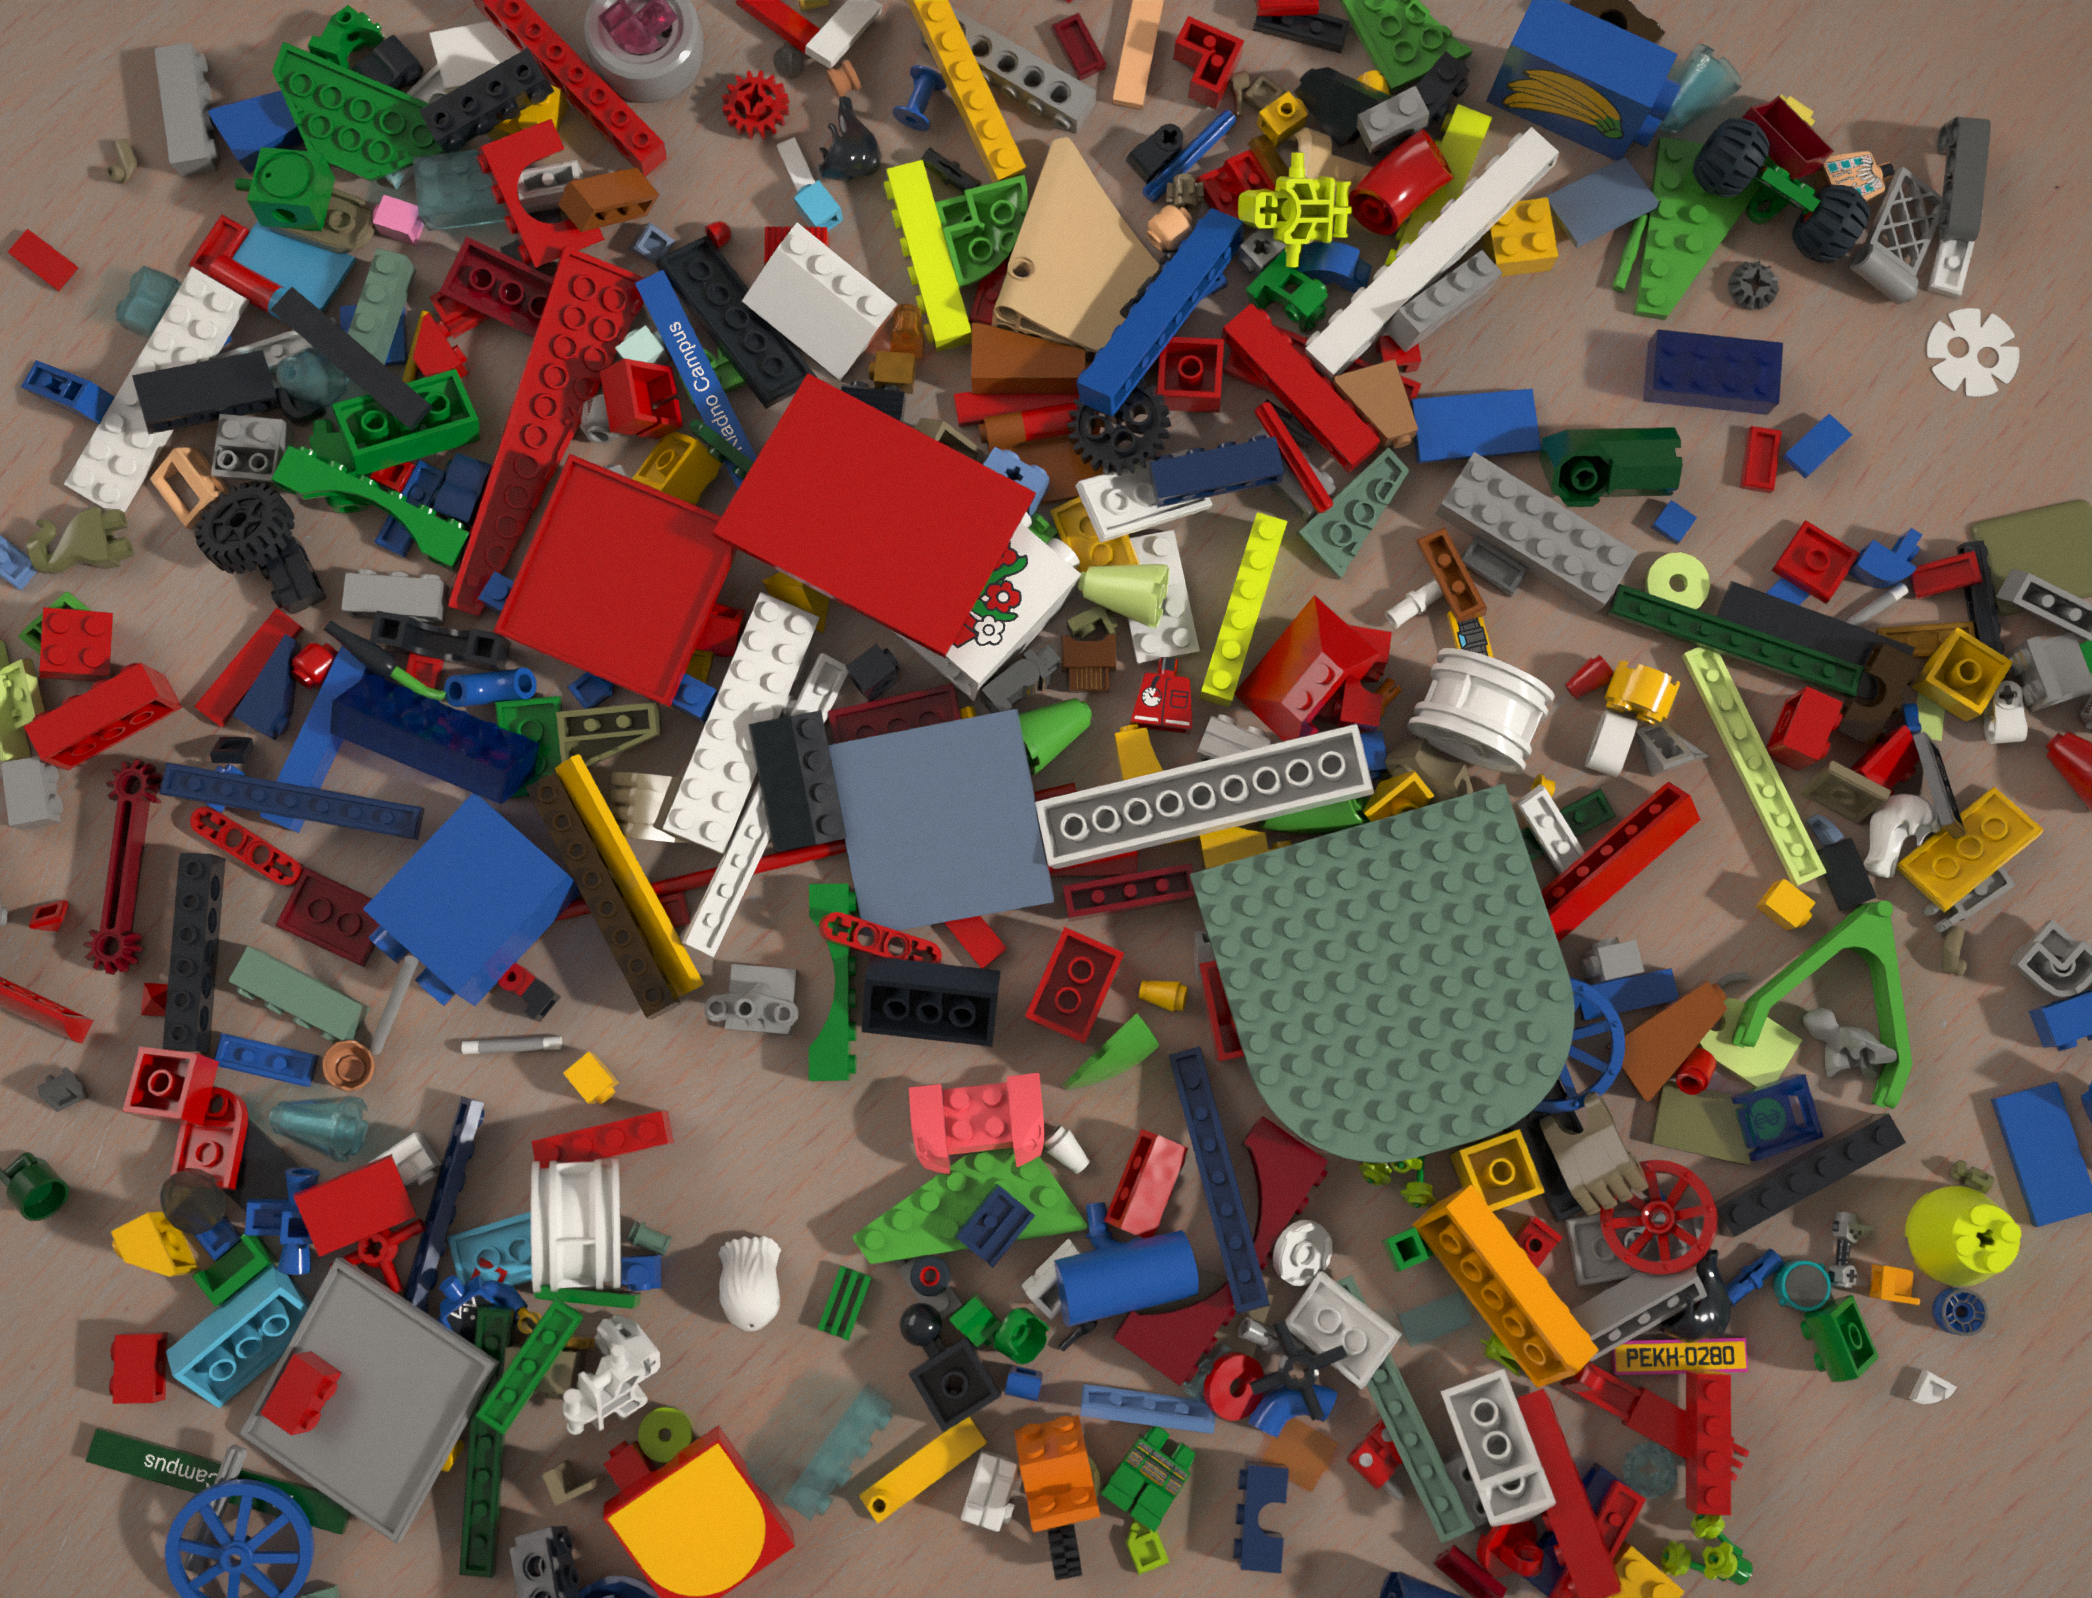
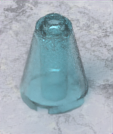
[1658,44,1742,133]
[276,345,349,408]
[269,1096,368,1163]

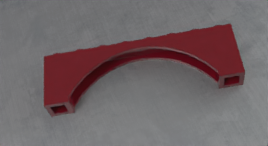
[1111,1116,1329,1386]

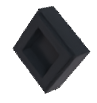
[210,737,254,764]

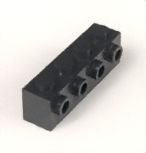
[419,48,555,153]
[1364,51,1470,167]

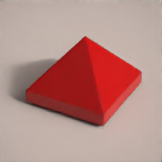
[28,900,69,932]
[140,983,168,1017]

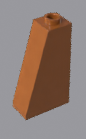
[971,323,1092,394]
[1605,980,1728,1102]

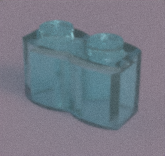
[116,265,182,338]

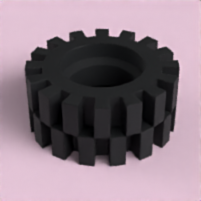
[1047,1523,1082,1581]

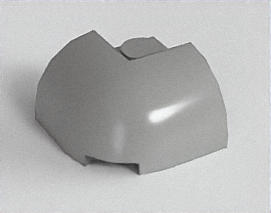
[2010,919,2092,997]

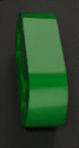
[1746,176,1799,224]

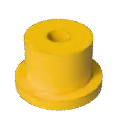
[1531,774,1555,798]

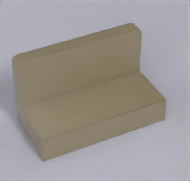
[542,1459,605,1506]

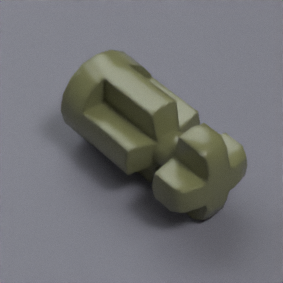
[1950,1160,1994,1194]

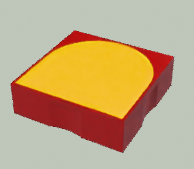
[603,1425,795,1598]

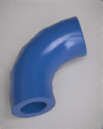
[444,668,537,707]
[1248,1383,1337,1438]

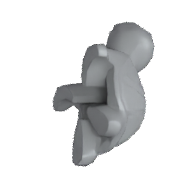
[1802,1008,1897,1080]

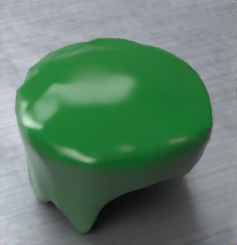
[993,1307,1050,1365]

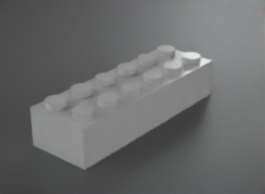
[1435,452,1638,614]

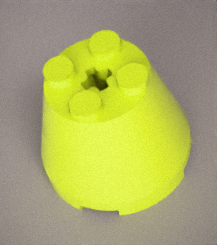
[1905,1186,2021,1287]

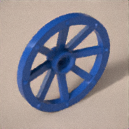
[1533,977,1625,1113]
[165,1479,315,1598]

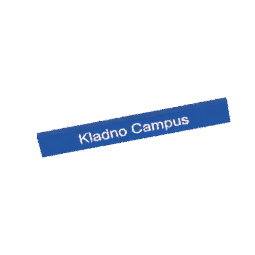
[635,270,757,490]

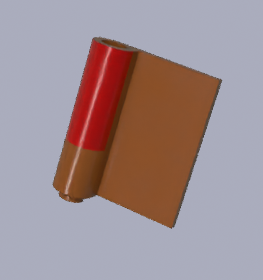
[978,402,1105,505]

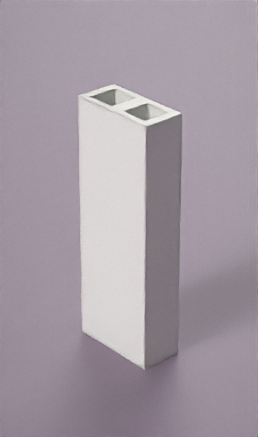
[776,137,815,192]

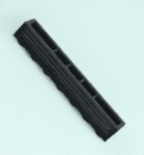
[1957,540,2007,676]

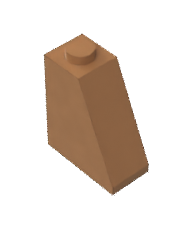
[1332,359,1418,449]

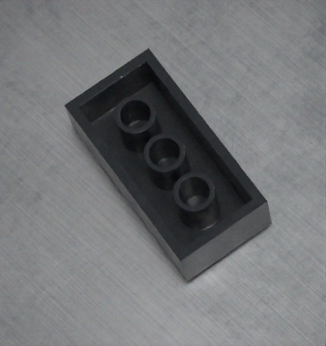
[862,956,1001,1047]

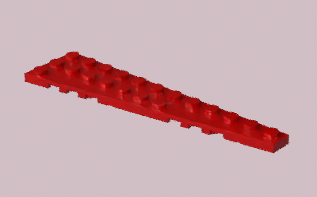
[446,245,645,616]

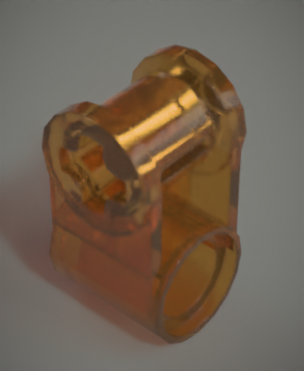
[891,304,924,360]

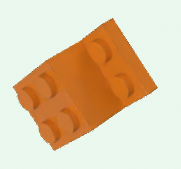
[1014,1415,1100,1532]

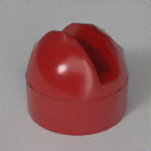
[705,221,732,249]

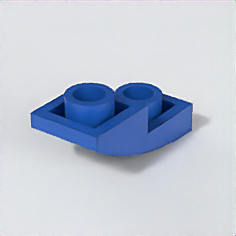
[1782,413,1853,479]

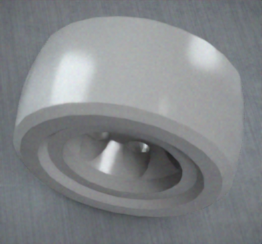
[584,0,704,103]

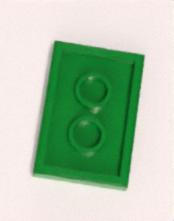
[495,696,563,798]

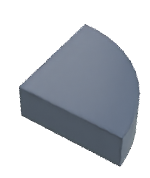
[1806,814,1844,847]

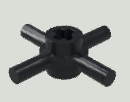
[1249,1319,1348,1421]

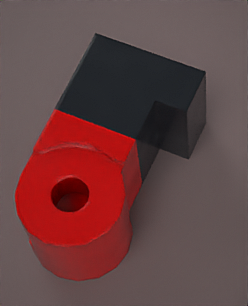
[498,963,561,1022]

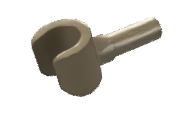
[1230,71,1250,117]

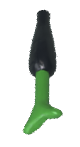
[324,620,446,714]

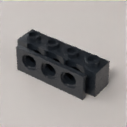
[509,1526,580,1598]

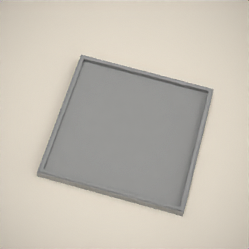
[239,1257,500,1544]

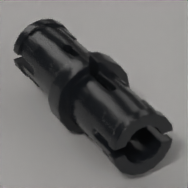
[921,147,981,193]

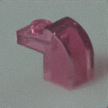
[598,0,678,54]

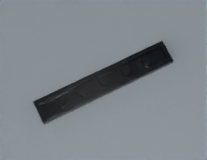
[270,286,433,431]

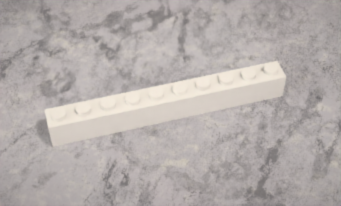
[1306,127,1559,382]

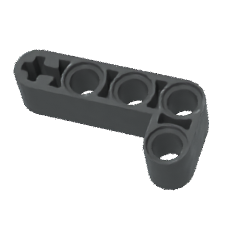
[1937,117,1991,242]

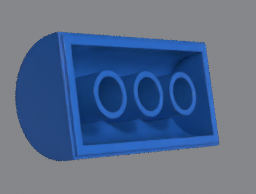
[1054,1230,1199,1327]

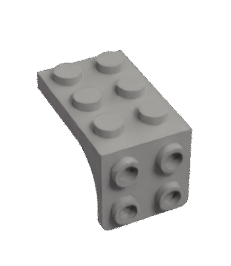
[2008,633,2092,712]

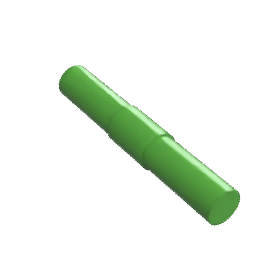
[1612,215,1648,292]

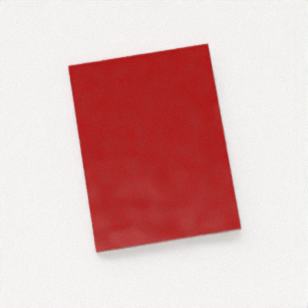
[712,373,1036,658]

